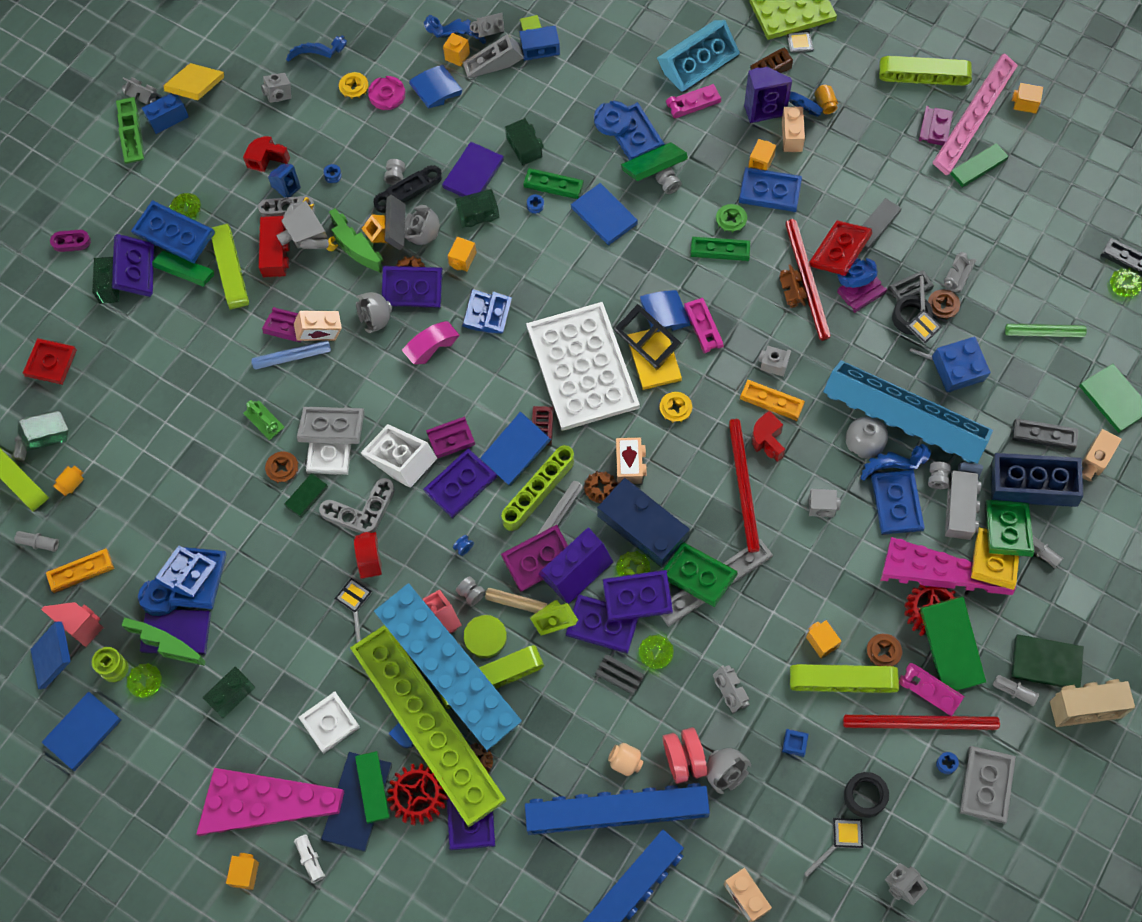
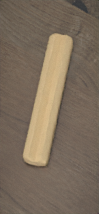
[485,588,547,613]

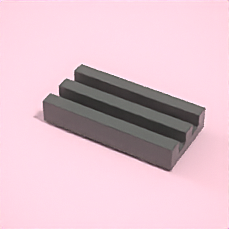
[888,270,934,302]
[595,654,644,695]

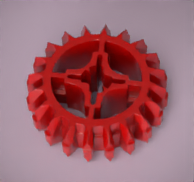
[904,584,957,636]
[387,763,448,826]

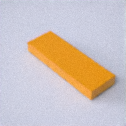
[740,380,805,421]
[46,548,115,593]

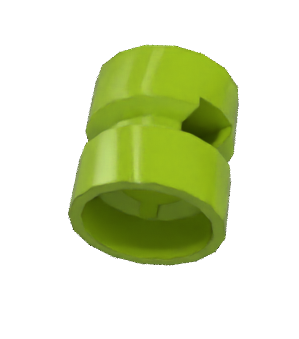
[91,647,129,682]

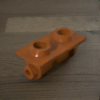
[779,265,807,308]

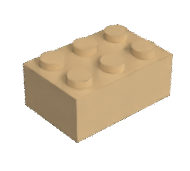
[1050,679,1135,727]

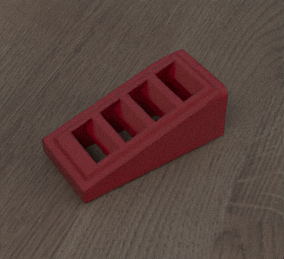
[532,406,554,446]

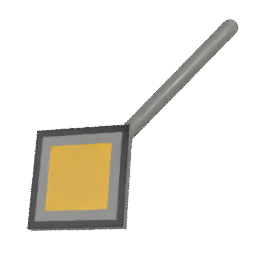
[786,31,814,53]
[805,818,863,876]

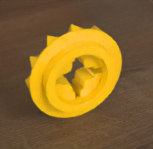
[339,72,369,99]
[660,392,692,423]

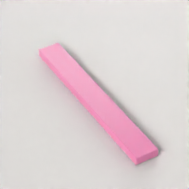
[932,53,1018,175]

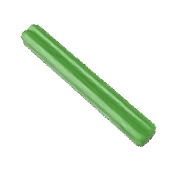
[1005,324,1087,337]

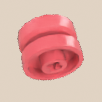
[662,727,708,784]

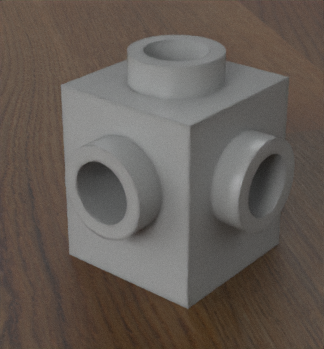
[261,73,291,103]
[885,863,928,905]

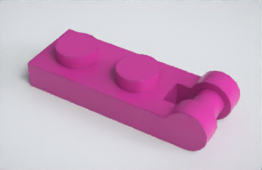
[666,84,721,118]
[684,298,724,354]
[899,663,965,716]

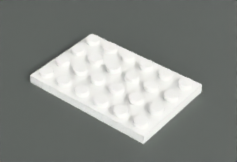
[526,302,640,431]

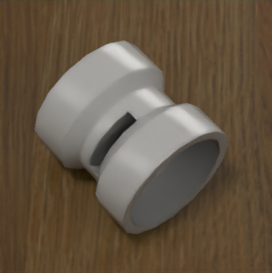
[384,159,405,185]
[655,167,682,194]
[928,462,951,490]
[456,576,486,606]

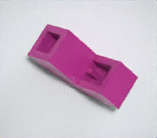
[402,321,459,364]

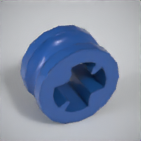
[323,164,341,183]
[527,194,544,214]
[453,535,474,556]
[936,752,959,774]

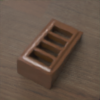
[750,47,793,73]

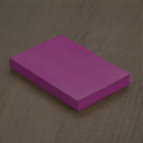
[500,525,568,592]

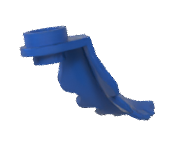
[424,15,486,44]
[286,35,348,62]
[861,444,931,481]

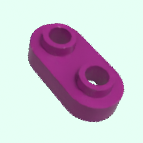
[50,230,91,252]

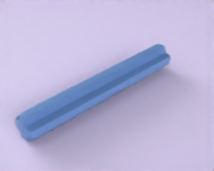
[251,340,331,369]

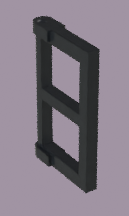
[614,304,681,370]

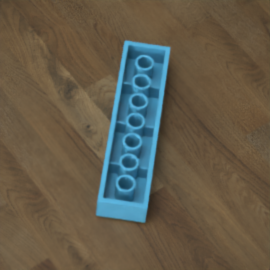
[823,360,993,464]
[374,583,522,752]

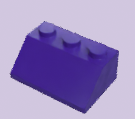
[744,67,792,123]
[538,527,614,604]

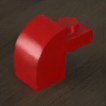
[243,136,290,172]
[752,410,785,462]
[354,532,382,579]

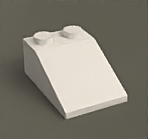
[361,424,437,488]

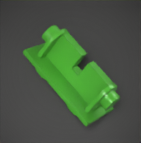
[243,400,285,440]

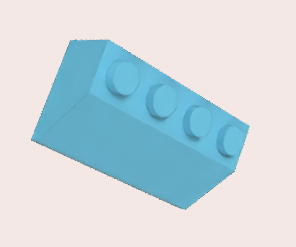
[657,20,740,92]

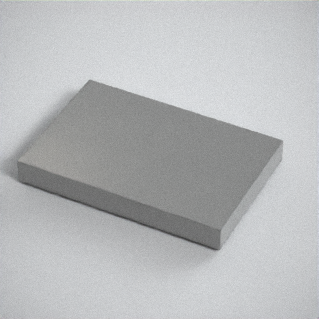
[297,407,365,444]
[959,746,1016,824]

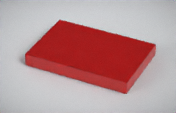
[809,220,872,276]

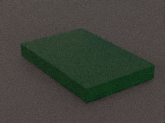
[1012,634,1084,688]

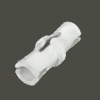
[294,835,325,883]

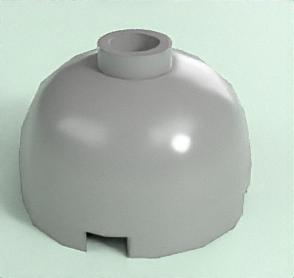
[404,205,440,245]
[356,292,392,333]
[846,416,888,459]
[706,748,752,794]

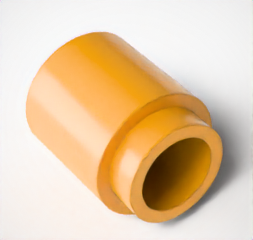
[814,85,838,114]
[53,465,84,496]

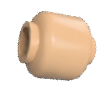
[608,743,643,776]

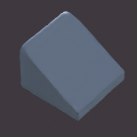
[958,462,983,480]

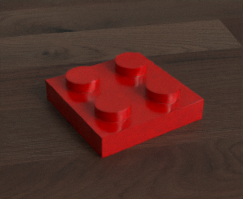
[23,338,77,385]

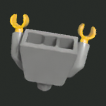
[276,197,338,251]

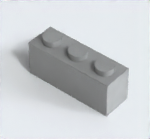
[945,471,981,540]

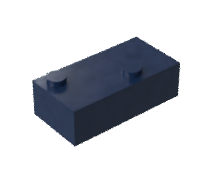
[991,453,1083,507]
[597,478,690,568]

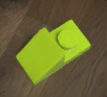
[530,600,578,636]

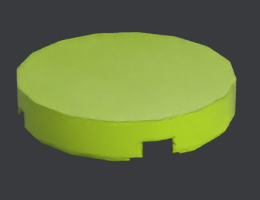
[464,615,507,658]

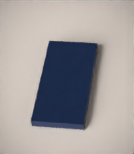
[321,752,392,852]

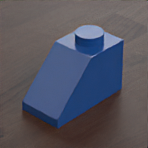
[268,164,301,198]

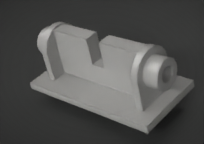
[470,13,504,37]
[122,77,162,105]
[944,252,976,292]
[713,665,750,714]

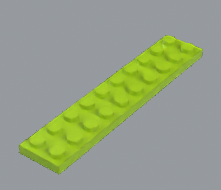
[350,625,506,827]

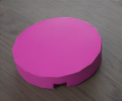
[368,76,406,110]

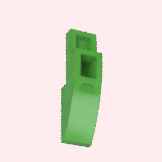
[329,208,383,272]

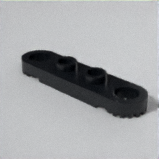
[373,165,442,213]

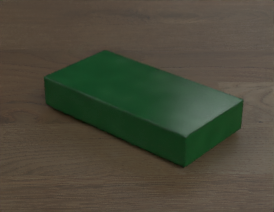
[284,473,328,518]

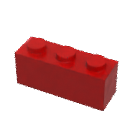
[259,216,290,278]

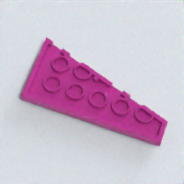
[880,537,1016,595]
[196,768,344,836]

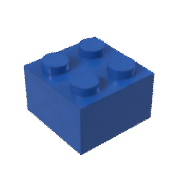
[931,336,991,393]

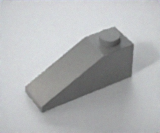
[463,34,524,78]

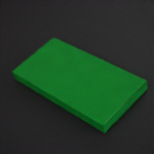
[920,596,986,691]

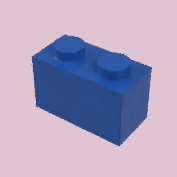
[519,26,560,61]
[142,93,189,134]

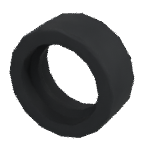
[892,295,933,335]
[844,772,889,818]

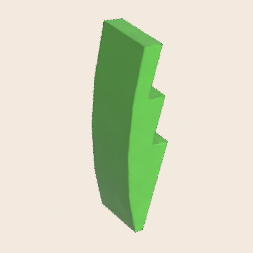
[116,97,144,164]
[122,617,206,666]

